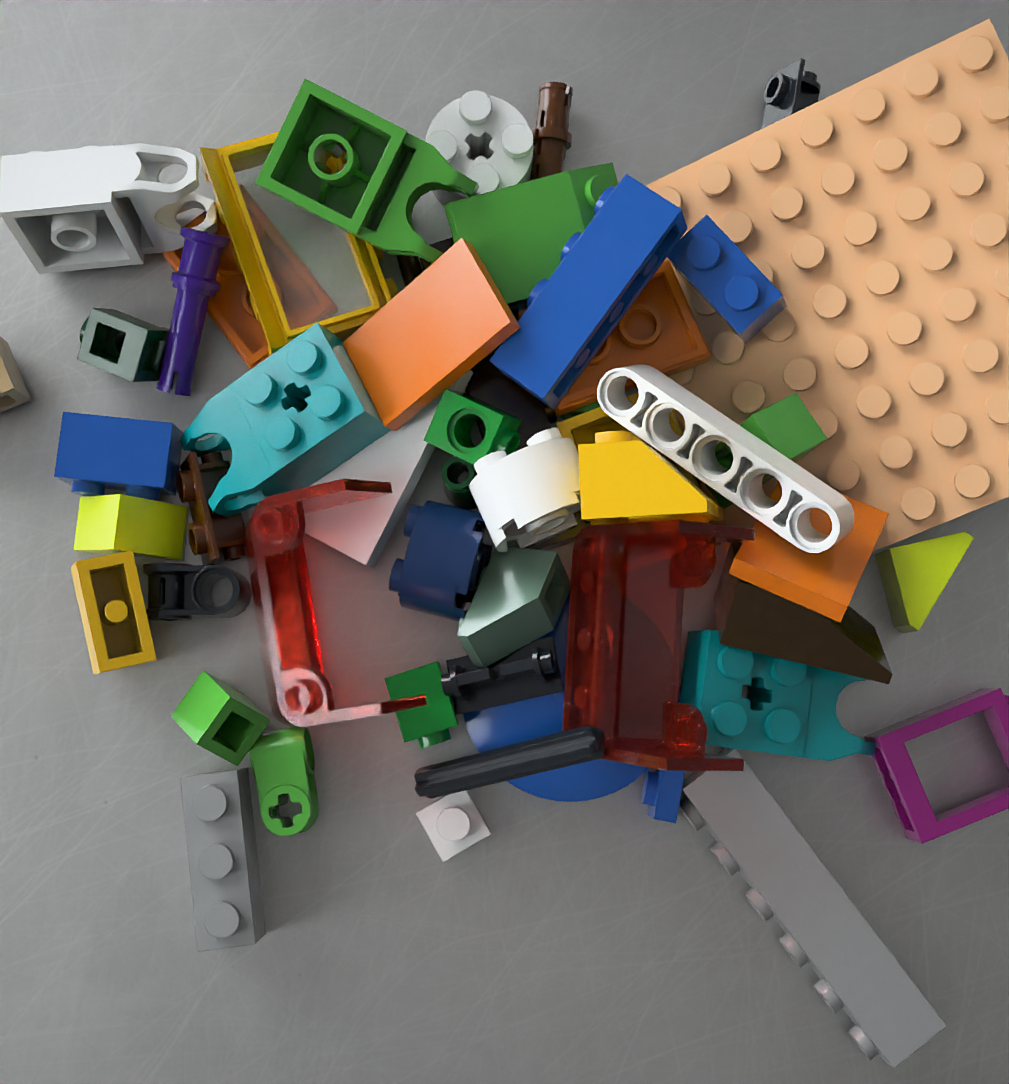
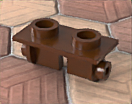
[176,452,249,565]

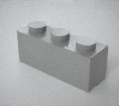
[180,768,266,952]

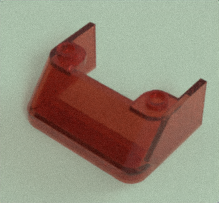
[244,478,427,727]
[563,520,755,771]

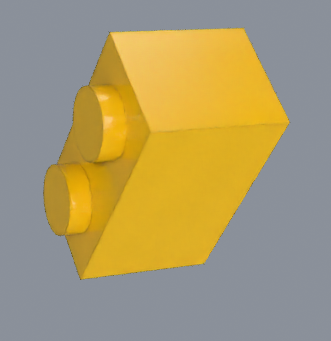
[70,550,157,675]

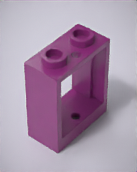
[863,688,1009,844]

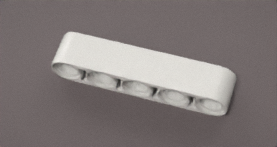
[597,364,854,553]

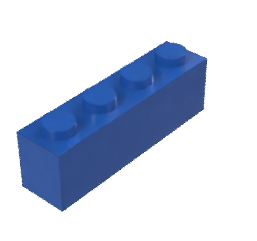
[490,174,688,411]

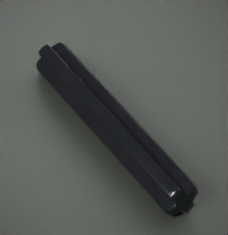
[414,725,607,799]

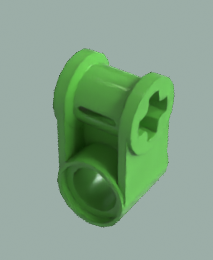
[249,725,319,836]

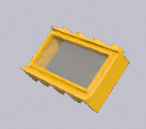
[199,131,399,356]

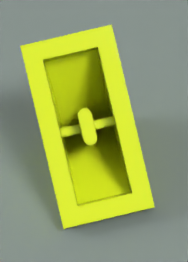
[74,494,189,561]
[875,532,974,633]

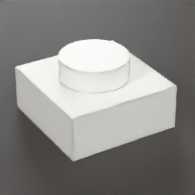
[416,790,491,862]

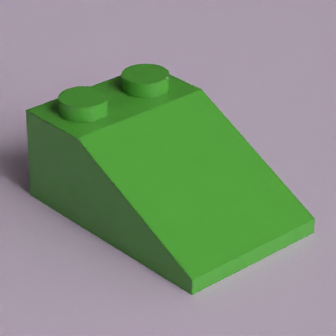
[444,162,618,306]

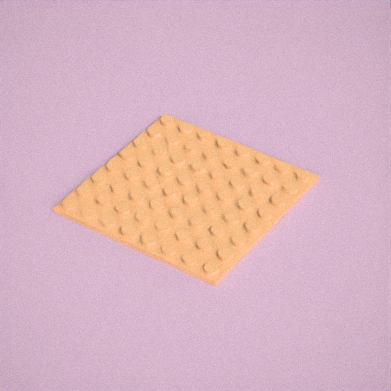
[645,18,1009,553]

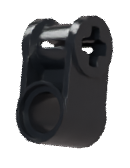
[143,563,252,621]

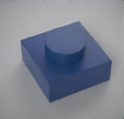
[641,761,686,823]

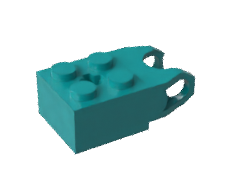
[179,322,391,517]
[675,630,875,761]

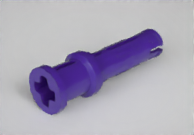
[156,226,230,396]

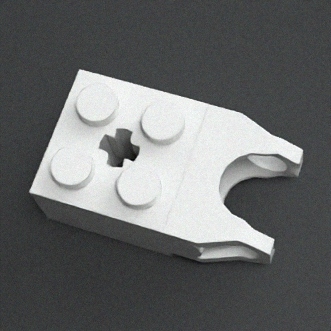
[0,143,217,274]

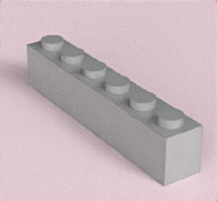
[679,747,947,1069]

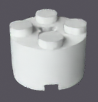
[425,90,533,206]
[469,428,581,552]

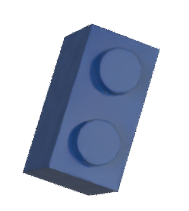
[667,214,787,344]
[54,412,183,501]

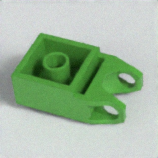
[255,79,479,263]

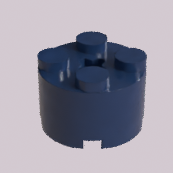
[389,500,493,622]

